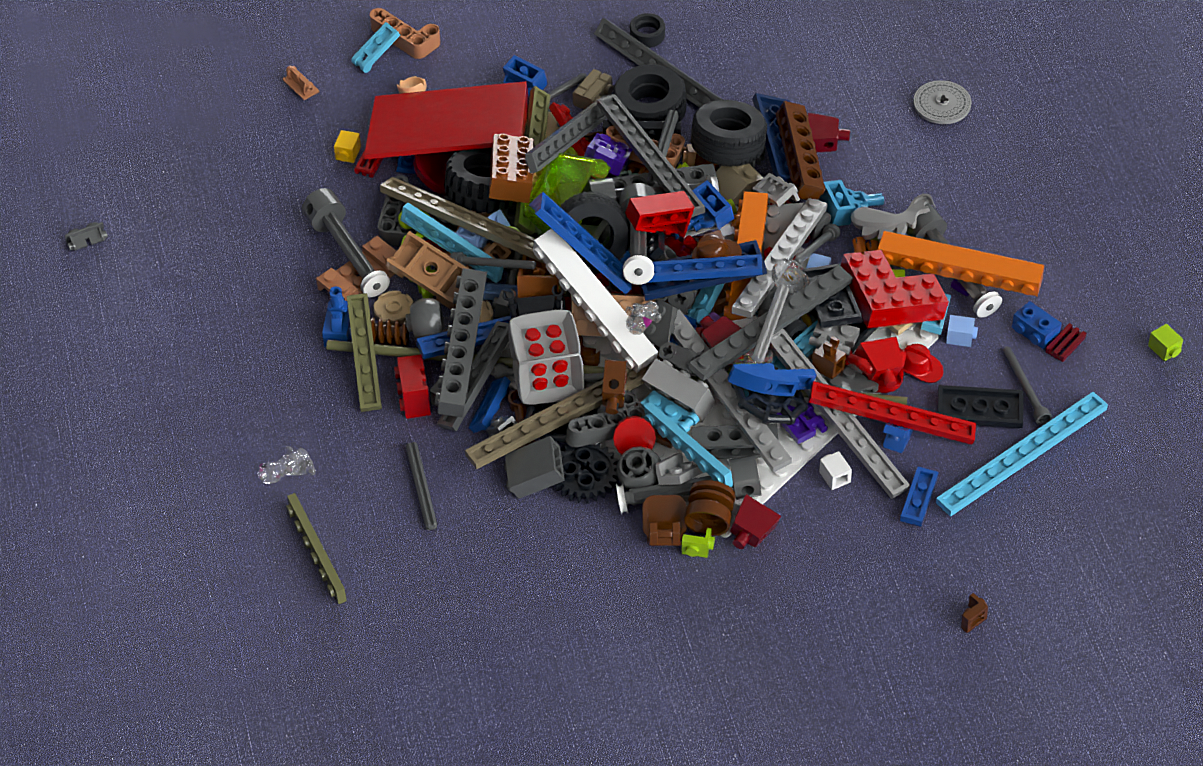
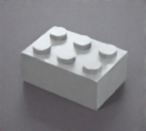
[642,358,716,422]

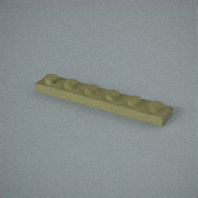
[347,293,382,412]
[286,493,347,604]

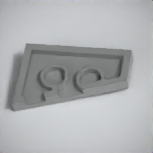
[764,203,804,250]

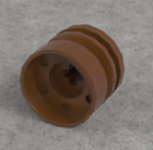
[684,480,736,536]

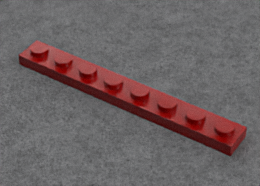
[809,381,976,445]

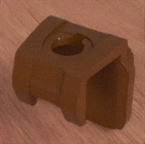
[643,495,687,546]

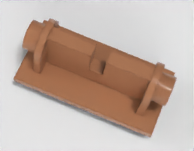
[282,66,320,100]

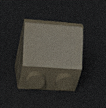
[716,164,763,205]

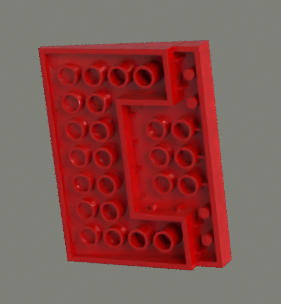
[364,81,528,159]

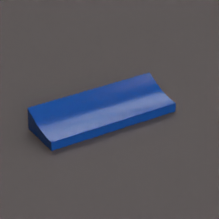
[529,192,632,295]

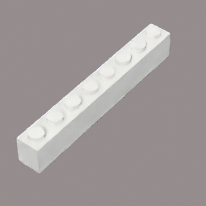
[533,228,658,373]

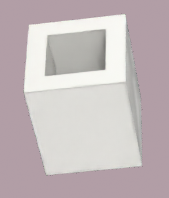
[819,451,852,490]

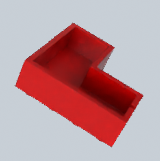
[841,250,949,328]

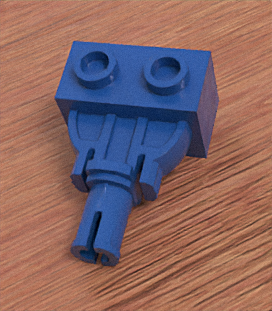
[503,55,548,97]
[671,180,734,240]
[322,286,352,347]

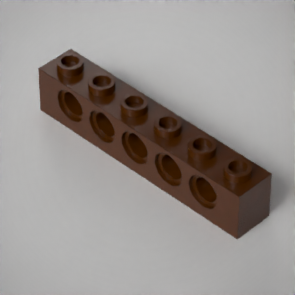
[776,101,825,200]

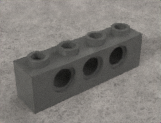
[691,423,779,459]

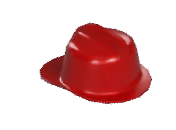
[903,344,944,383]

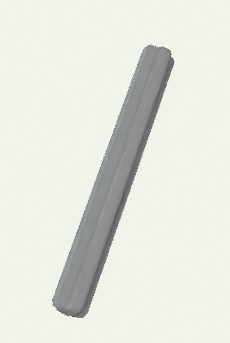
[752,284,789,364]

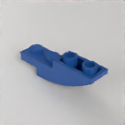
[727,363,817,396]

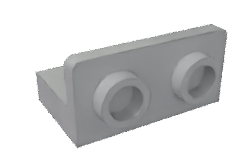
[752,173,800,207]
[656,453,703,485]

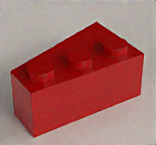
[625,191,695,237]
[394,354,431,419]

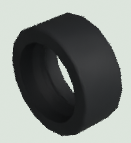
[630,13,665,48]

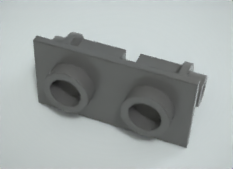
[65,222,108,251]

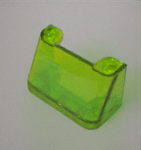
[524,153,611,233]

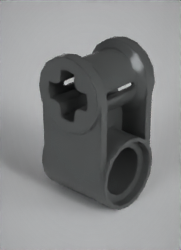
[659,342,700,375]

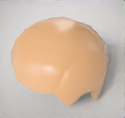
[397,76,427,94]

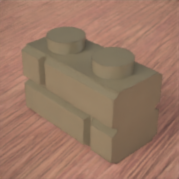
[573,69,614,109]

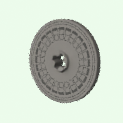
[913,81,971,124]

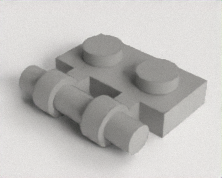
[809,322,860,355]

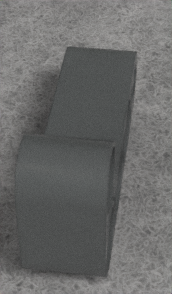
[378,175,416,247]
[565,390,645,447]

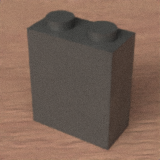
[504,436,565,499]

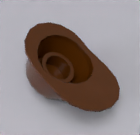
[692,234,742,259]

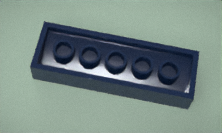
[752,93,792,184]
[640,240,767,301]

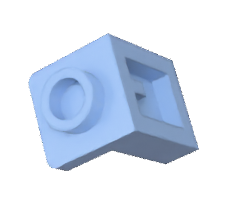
[455,227,487,250]

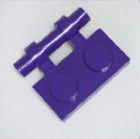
[777,403,828,444]

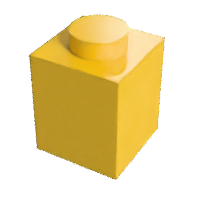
[334,130,361,163]

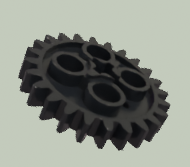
[555,443,618,503]

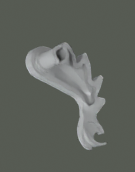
[851,193,935,243]

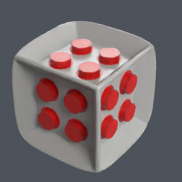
[508,310,584,405]

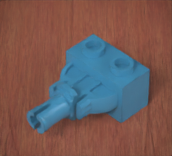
[818,180,884,226]

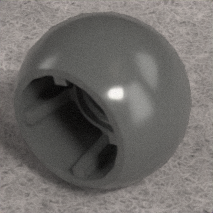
[406,298,445,340]
[616,446,661,491]

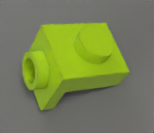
[682,528,715,558]

